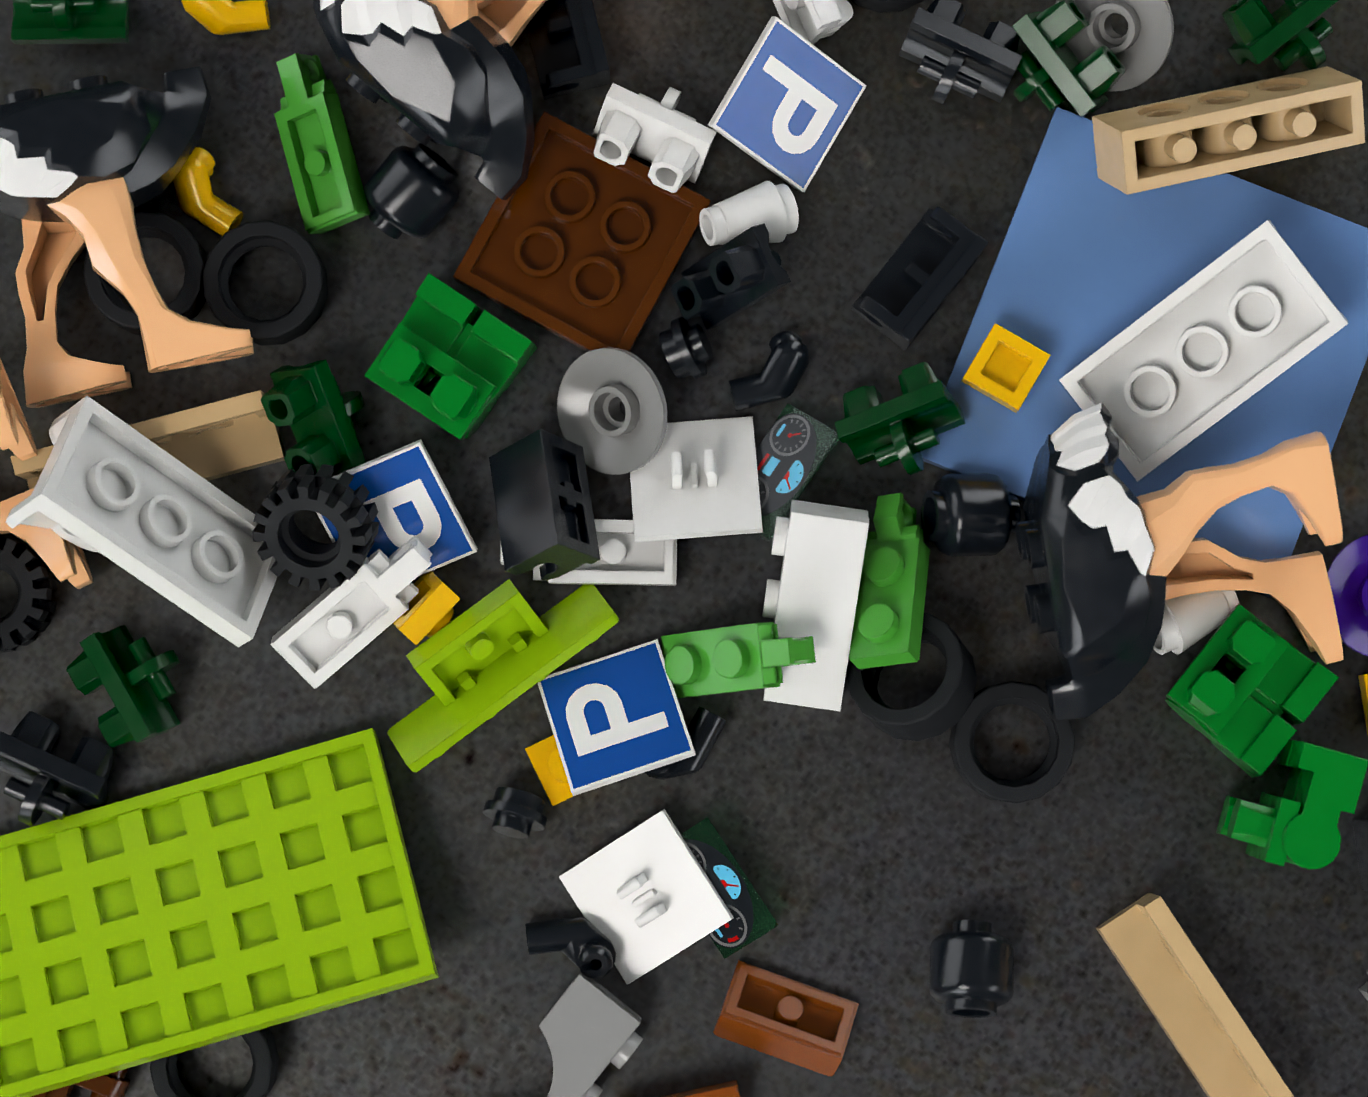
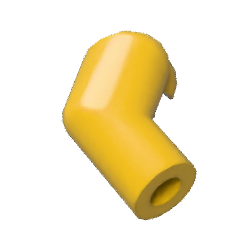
[181,0,271,35]
[173,147,243,236]

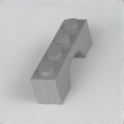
[539,971,643,1097]

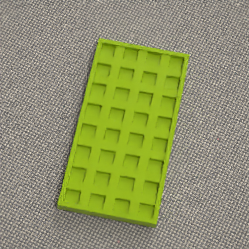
[0,728,439,1097]

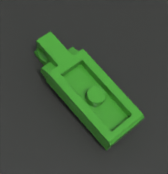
[274,53,370,234]
[849,492,930,669]
[661,622,816,699]

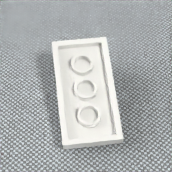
[1059,220,1348,482]
[6,396,277,648]

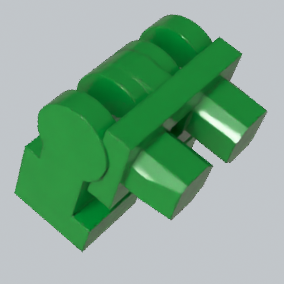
[364,273,537,441]
[1165,604,1339,777]
[1217,740,1368,869]

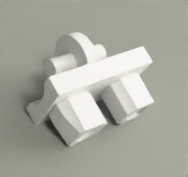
[592,83,717,193]

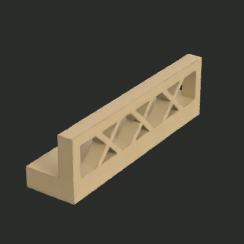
[10,390,286,490]
[1096,893,1294,1097]

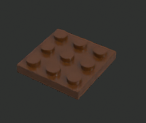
[453,111,711,352]

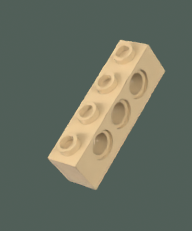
[1092,66,1366,195]

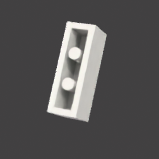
[762,500,869,711]

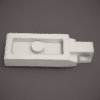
[500,519,677,586]
[270,536,433,689]

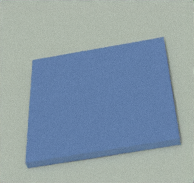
[921,107,1368,598]

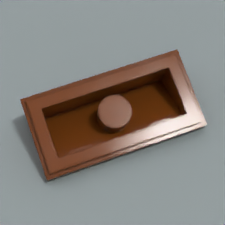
[713,960,859,1076]

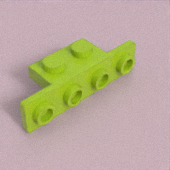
[387,579,619,772]

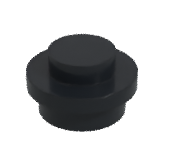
[659,317,713,379]
[483,787,547,839]

